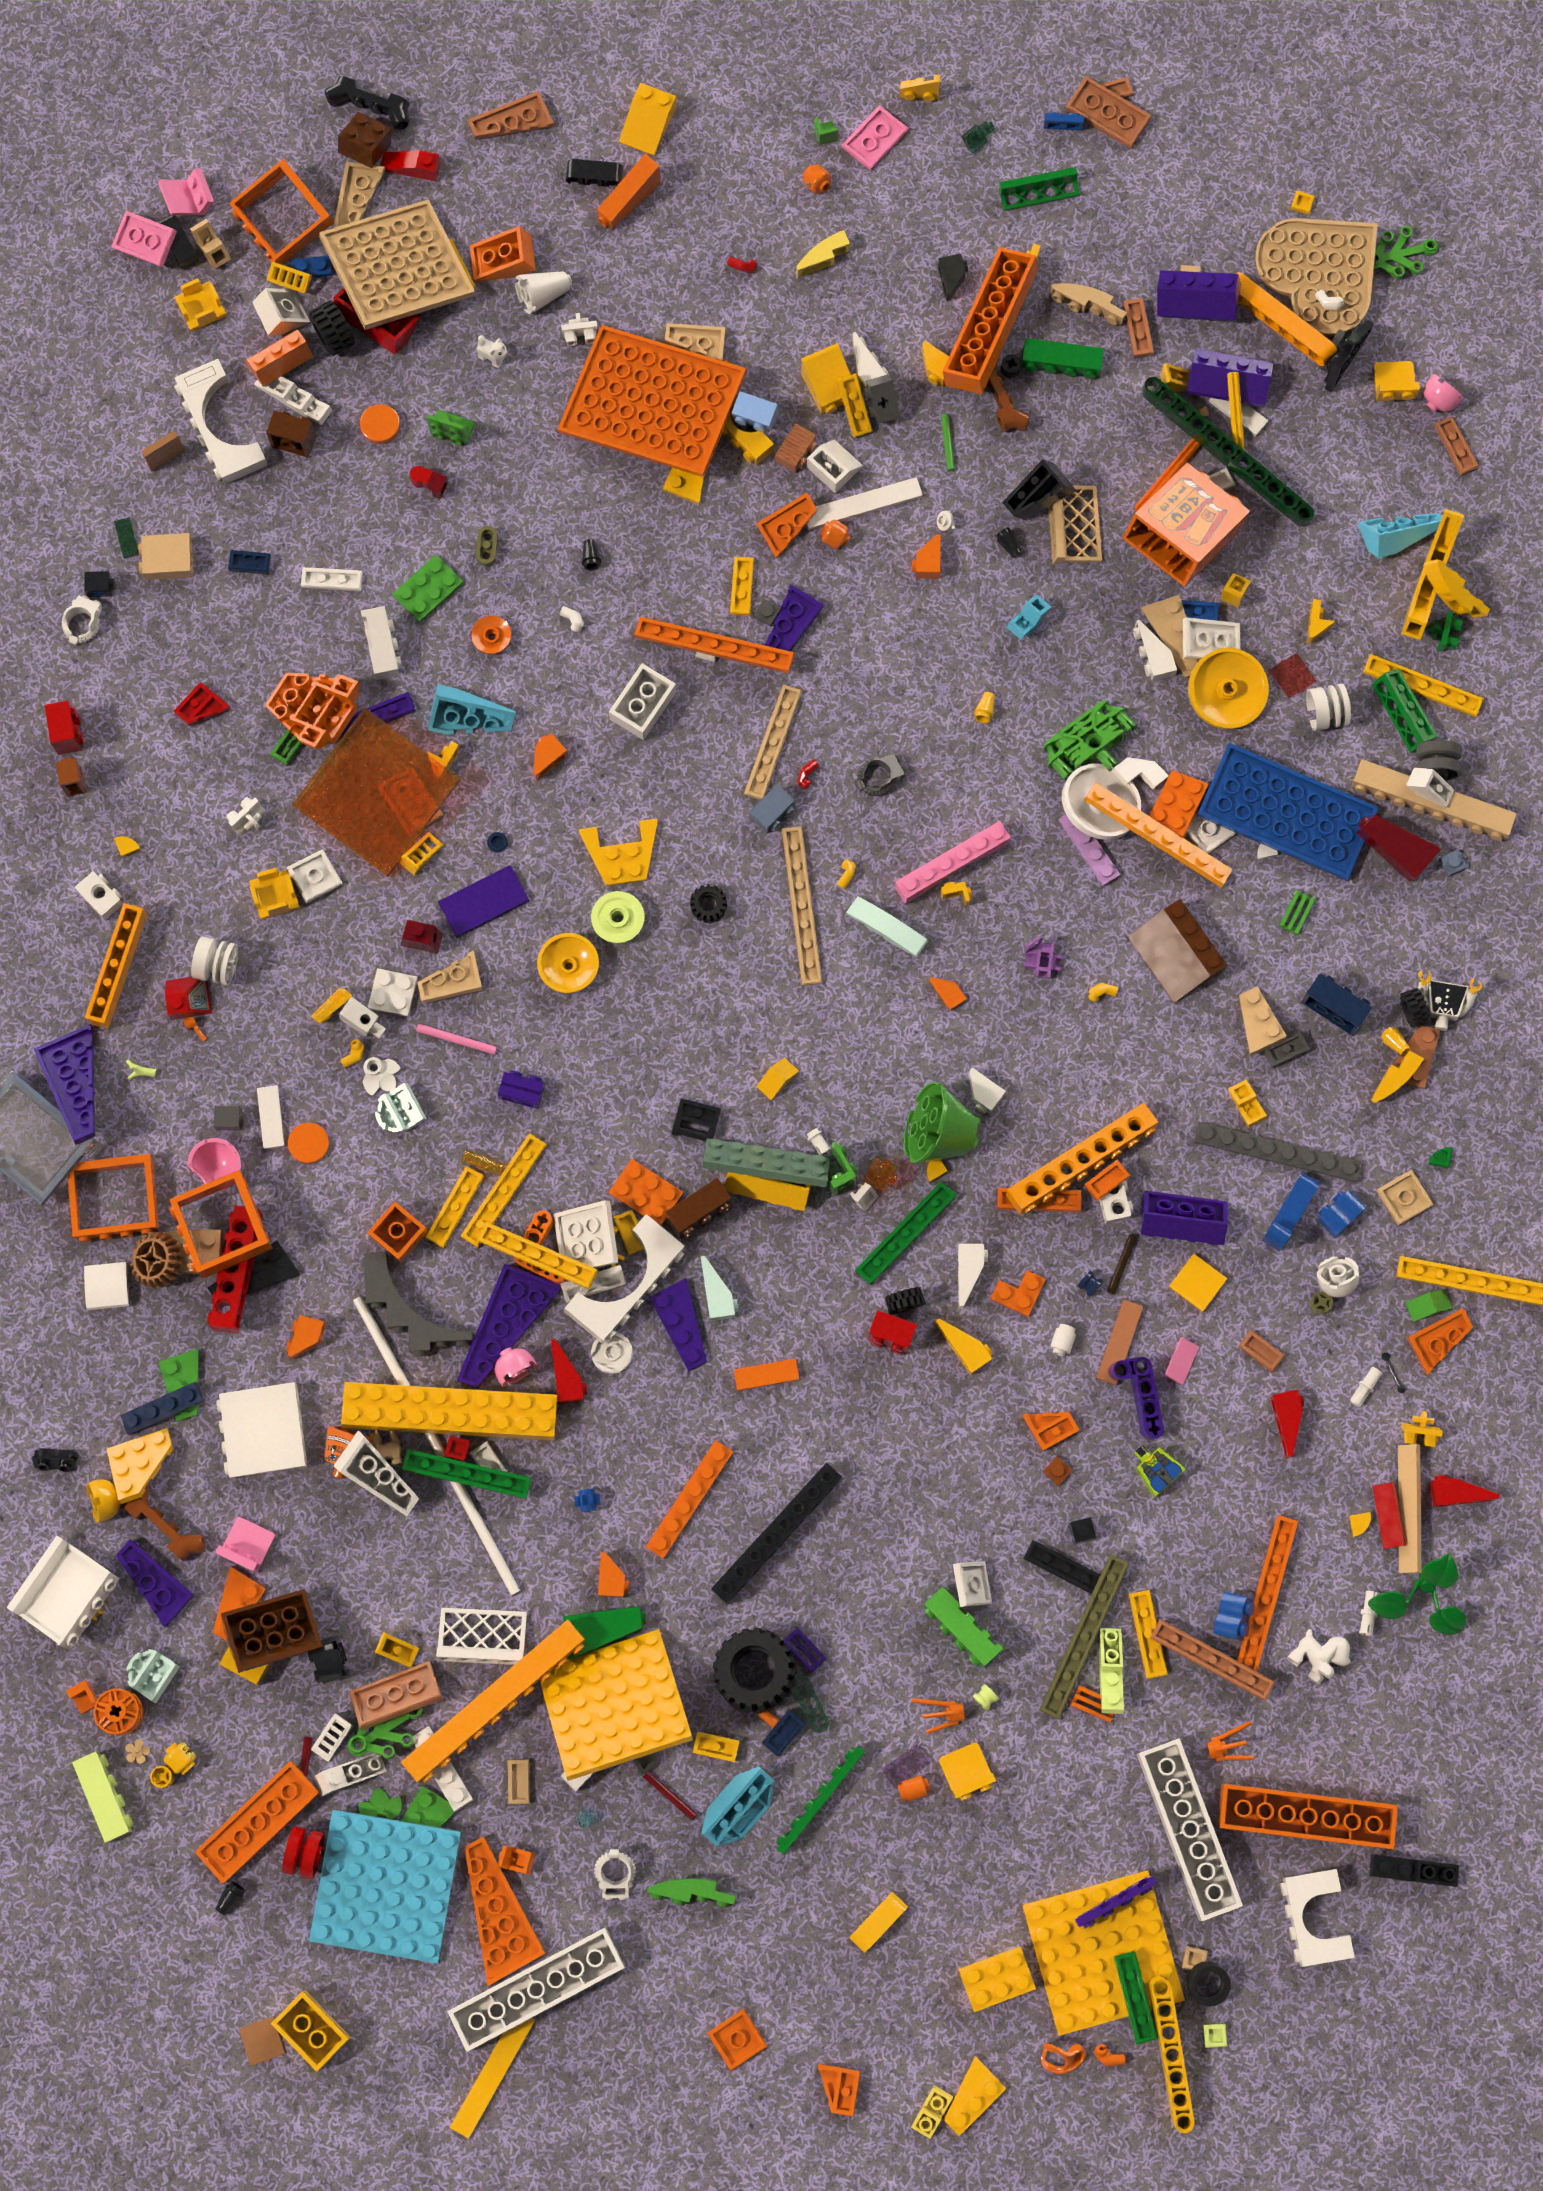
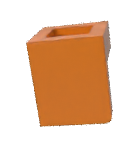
[66,1680,98,1714]

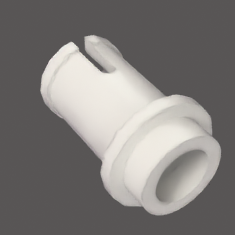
[807,1128,831,1155]

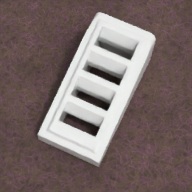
[311,1713,354,1762]

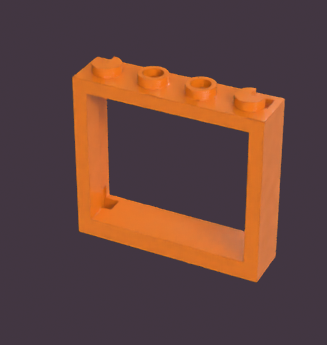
[229,159,335,264]
[67,1154,159,1243]
[169,1169,273,1279]

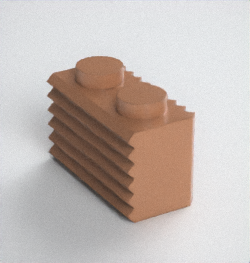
[775,424,817,473]

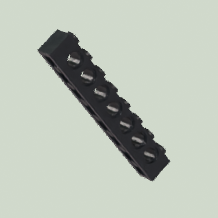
[711,1462,842,1605]

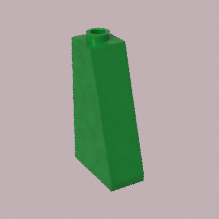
[563,1607,646,1660]

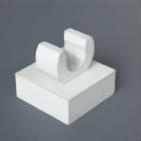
[850,1182,879,1212]

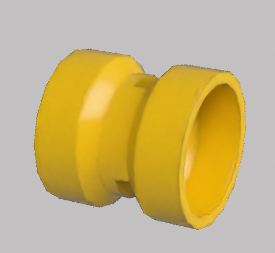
[150,1766,175,1788]

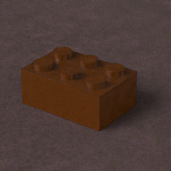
[665,1177,732,1239]

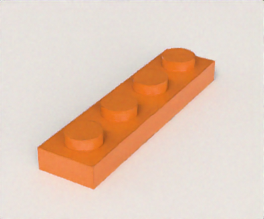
[997,1188,1081,1213]

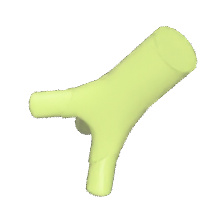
[126,1060,156,1080]

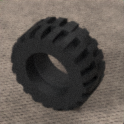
[713,1628,797,1714]

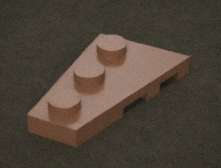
[1393,1025,1440,1089]

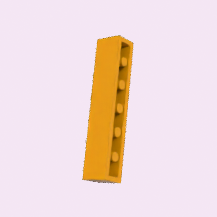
[85,903,147,1029]

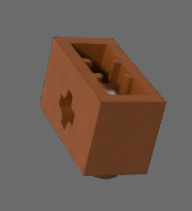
[55,757,88,797]

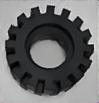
[690,884,727,923]
[1399,988,1430,1028]
[885,1287,925,1315]

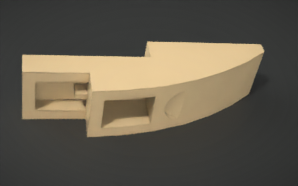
[1050,283,1127,326]

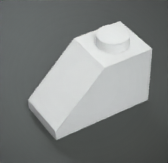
[1406,768,1454,808]
[969,1068,1006,1115]

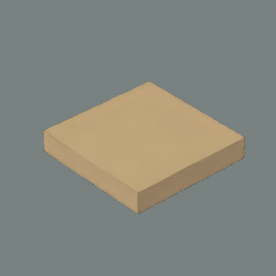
[1376,1170,1434,1226]

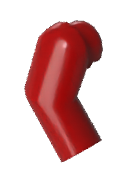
[727,256,758,274]
[797,760,819,789]

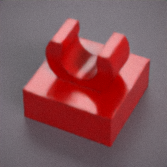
[444,1435,471,1462]

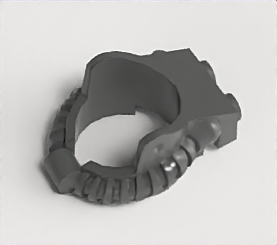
[856,753,906,796]

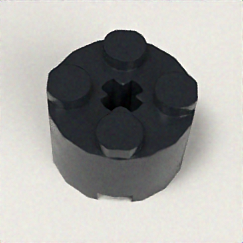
[308,1635,350,1684]

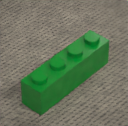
[1021,338,1104,379]

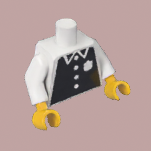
[1418,971,1482,1031]

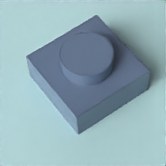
[1439,849,1467,877]

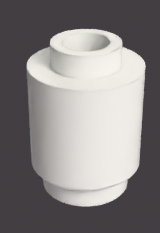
[1050,1324,1076,1357]

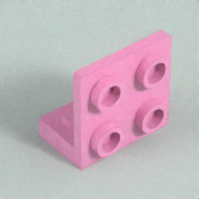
[158,168,214,215]
[215,1517,276,1573]

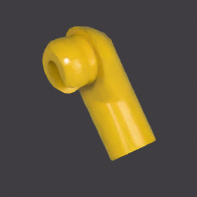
[1088,983,1118,1002]

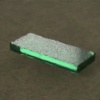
[114,517,139,559]

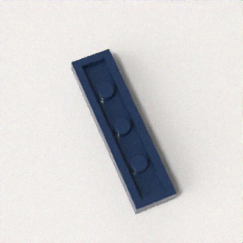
[120,1382,205,1435]

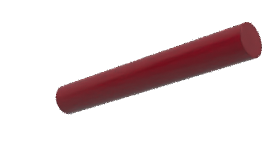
[300,1737,313,1777]
[643,1771,697,1820]

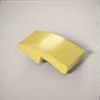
[911,2085,953,2139]

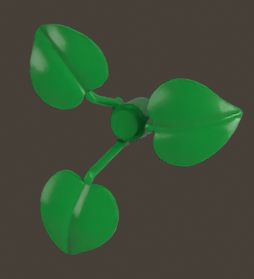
[1368,1553,1466,1635]

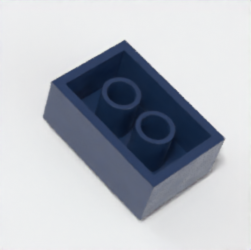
[1301,973,1372,1036]

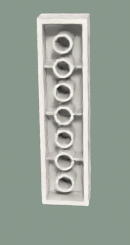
[1137,1738,1243,1921]
[447,1928,626,2052]

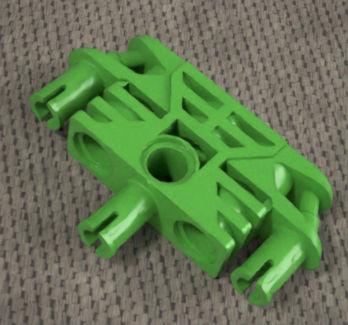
[1043,700,1137,781]

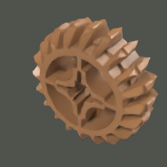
[129,1232,184,1288]

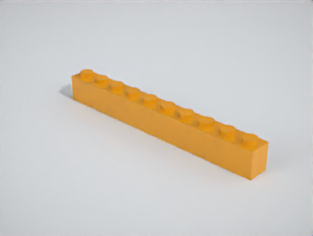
[401,1620,586,1783]

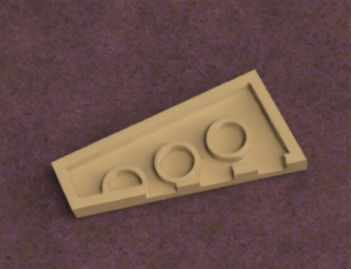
[333,162,385,228]
[1140,595,1199,678]

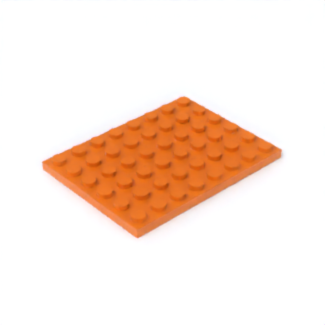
[557,325,747,477]

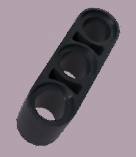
[565,159,623,187]
[157,215,199,269]

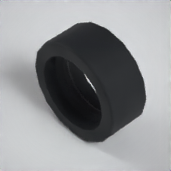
[1186,1961,1231,2007]

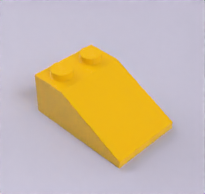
[619,83,677,156]

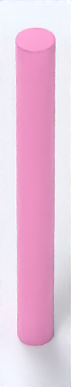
[416,1024,497,1055]

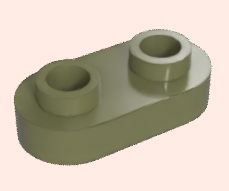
[476,526,498,566]

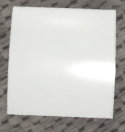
[84,1262,129,1310]

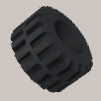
[309,300,355,356]

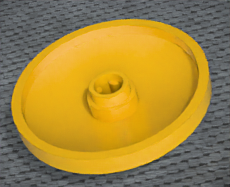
[1188,648,1269,729]

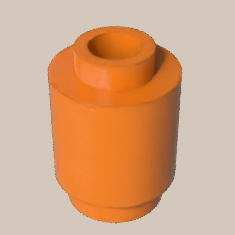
[897,1775,931,1802]

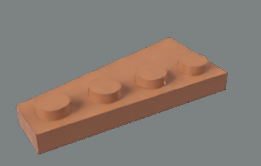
[467,91,554,140]

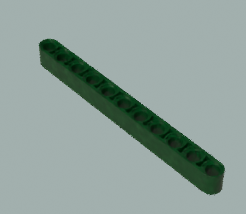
[1142,377,1314,527]

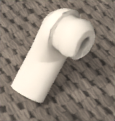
[560,606,584,632]

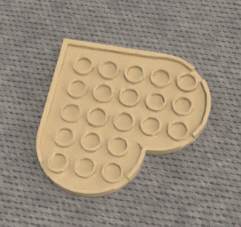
[1255,218,1378,337]

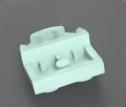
[375,1083,427,1132]
[126,1649,180,1703]

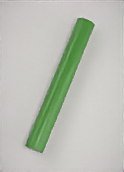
[941,413,955,471]

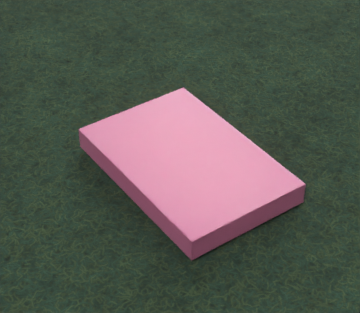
[841,105,909,171]
[112,211,177,268]

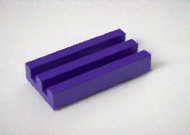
[783,1627,827,1674]

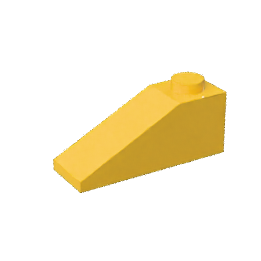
[935,1319,993,1375]

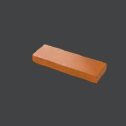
[734,1358,799,1391]

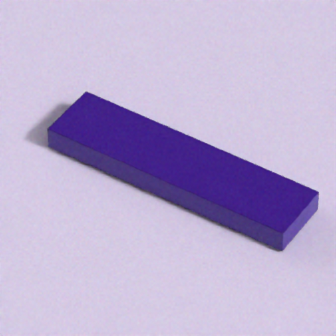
[340,692,416,741]

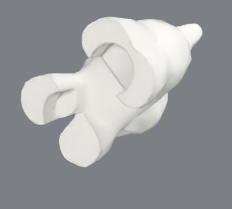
[1287,1629,1351,1685]

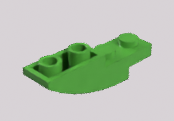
[647,1879,736,1908]

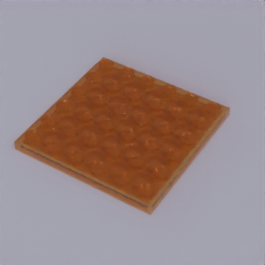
[292,708,461,877]

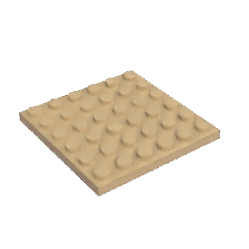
[319,199,475,330]

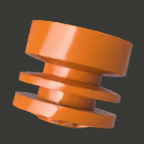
[93,1688,145,1736]

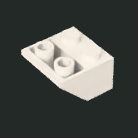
[807,440,863,494]

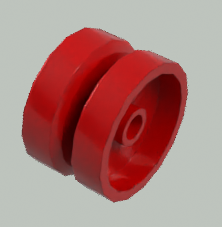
[282,1826,325,1880]

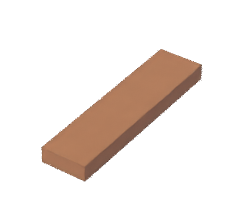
[1096,1299,1143,1385]

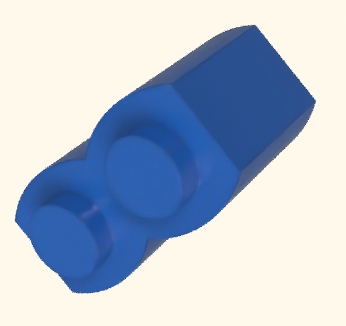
[1317,1190,1366,1238]
[1213,1592,1254,1641]

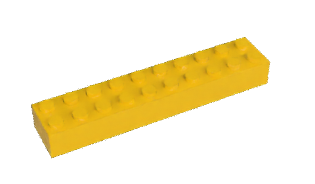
[341,1382,557,1441]

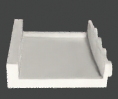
[217,1382,308,1480]
[7,1536,120,1651]

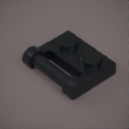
[671,1098,721,1141]

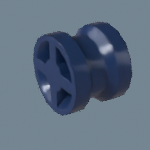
[1077,1270,1103,1297]

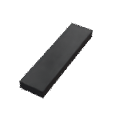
[1023,1540,1100,1594]

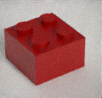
[44,700,85,755]
[868,1310,917,1355]

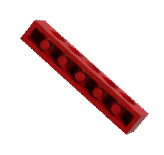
[207,1205,263,1334]

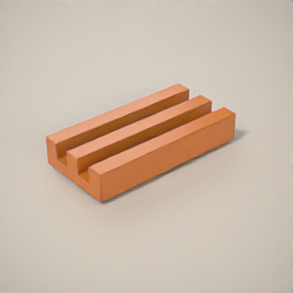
[1071,1685,1114,1723]

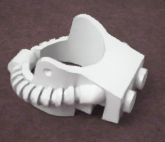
[62,595,103,645]
[594,1849,636,1900]

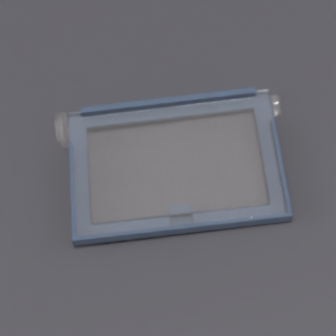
[0,1067,96,1205]

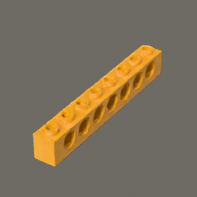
[1006,1103,1158,1215]

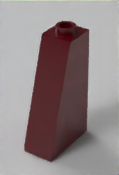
[1356,814,1441,882]

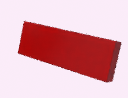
[1372,1482,1406,1549]

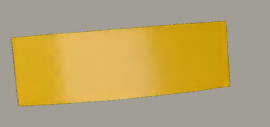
[1371,1050,1424,1103]

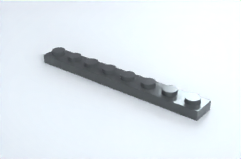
[1194,1122,1361,1182]

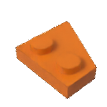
[818,2064,861,2116]

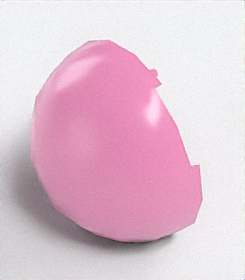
[187,1138,241,1191]

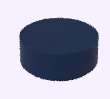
[487,832,508,853]

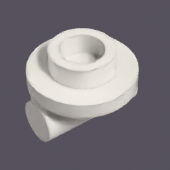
[937,511,956,532]

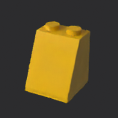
[801,343,851,414]

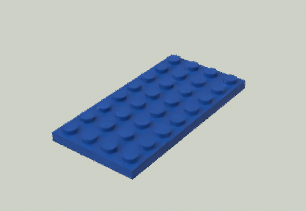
[1197,743,1379,881]

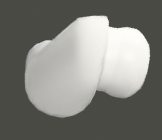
[1315,289,1344,310]

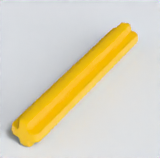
[1227,372,1245,450]

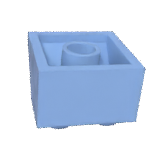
[732,391,779,432]

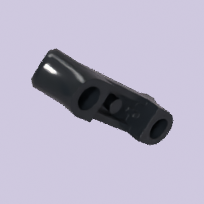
[325,76,410,130]

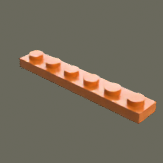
[646,1440,733,1559]

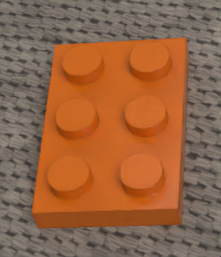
[1149,770,1209,838]
[608,1159,684,1226]

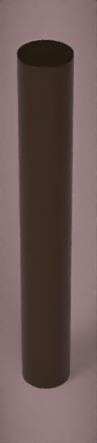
[1107,1234,1137,1295]

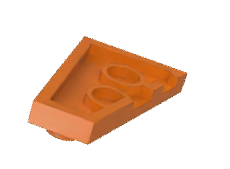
[213,1566,267,1641]

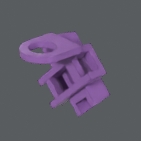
[1024,935,1062,979]

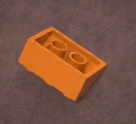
[244,330,313,387]

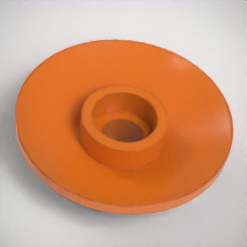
[471,615,512,654]

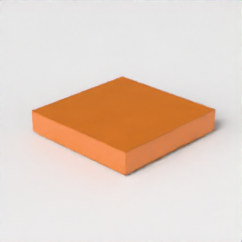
[707,2008,767,2071]

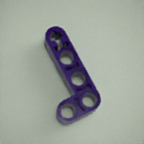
[1109,1357,1164,1440]

